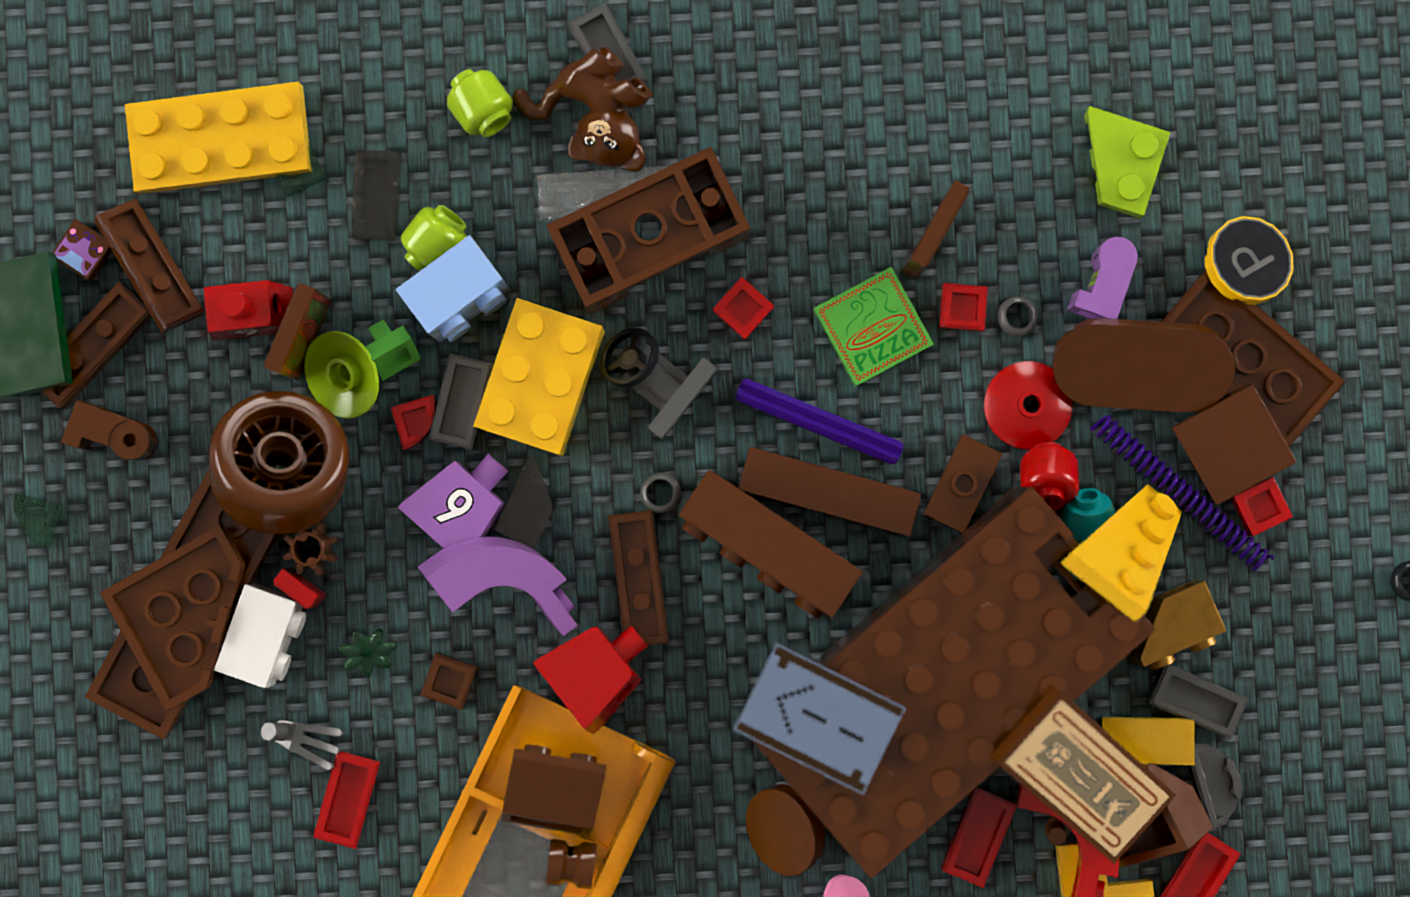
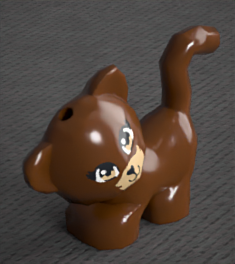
[512,47,653,172]

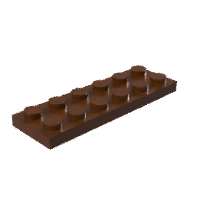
[85,469,279,740]

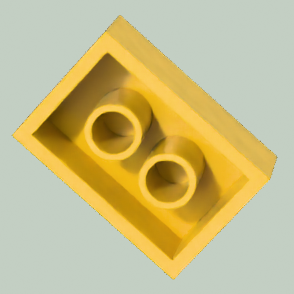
[473,298,605,457]

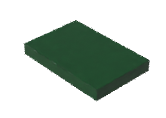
[0,252,73,400]

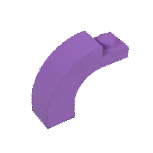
[418,537,577,636]

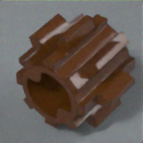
[283,522,340,576]

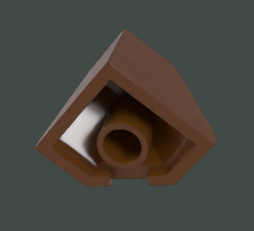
[1119,763,1213,868]

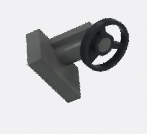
[600,328,717,440]

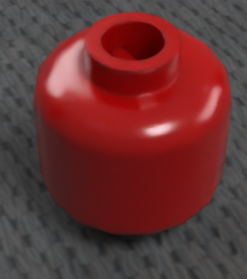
[1020,442,1079,511]

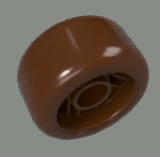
[209,391,349,534]

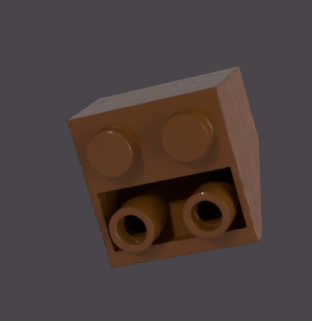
[500,745,607,837]

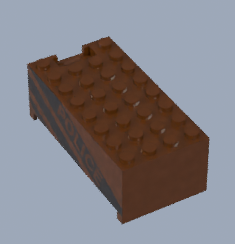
[750,486,1156,879]

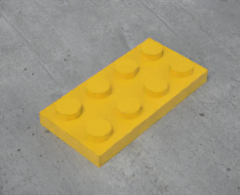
[125,82,312,194]

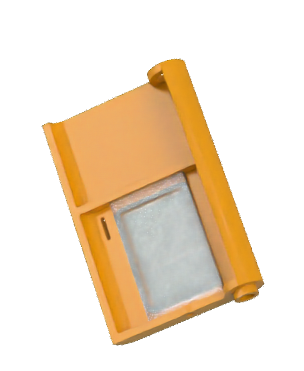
[412,685,676,897]

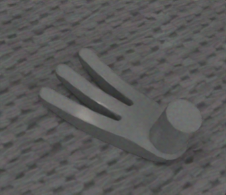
[261,720,344,770]

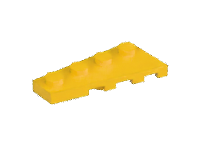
[1061,484,1182,622]

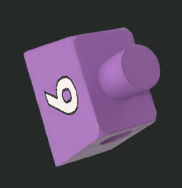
[398,454,508,548]

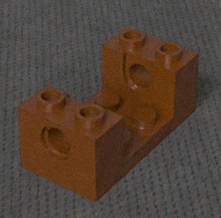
[546,147,751,315]

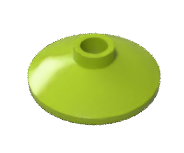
[304,331,379,419]

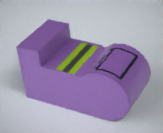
[1067,237,1138,319]

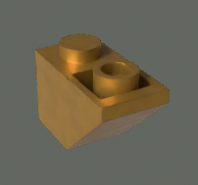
[1130,580,1227,670]

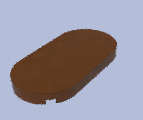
[1052,318,1235,412]

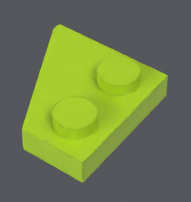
[1084,106,1171,218]

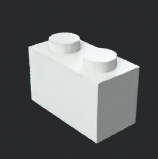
[214,583,307,688]

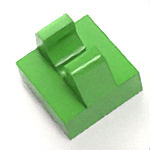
[365,319,421,381]

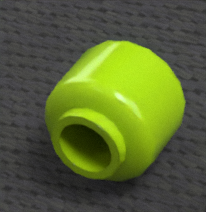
[447,69,513,137]
[401,205,467,271]

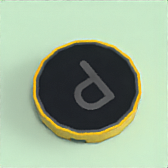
[1205,216,1294,305]

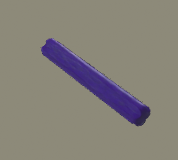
[735,378,903,464]

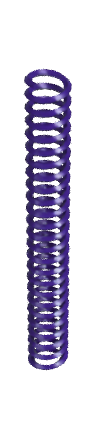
[1090,415,1274,571]

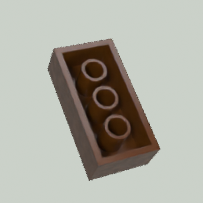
[678,469,863,619]

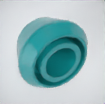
[1059,488,1116,545]

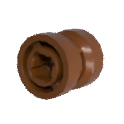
[546,838,597,890]

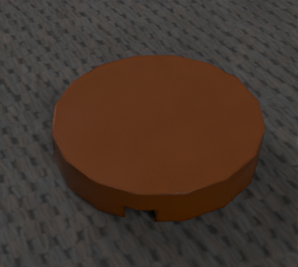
[746,784,825,876]

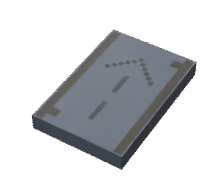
[734,643,906,795]

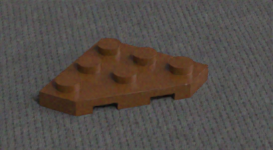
[100,525,245,712]

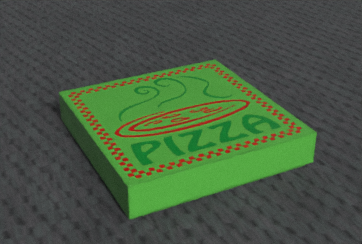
[813,266,934,387]

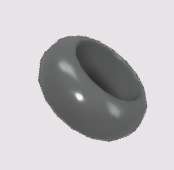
[997,296,1039,337]
[640,472,681,514]

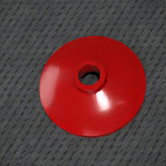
[984,361,1073,450]

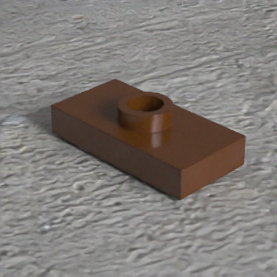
[922,434,1003,533]

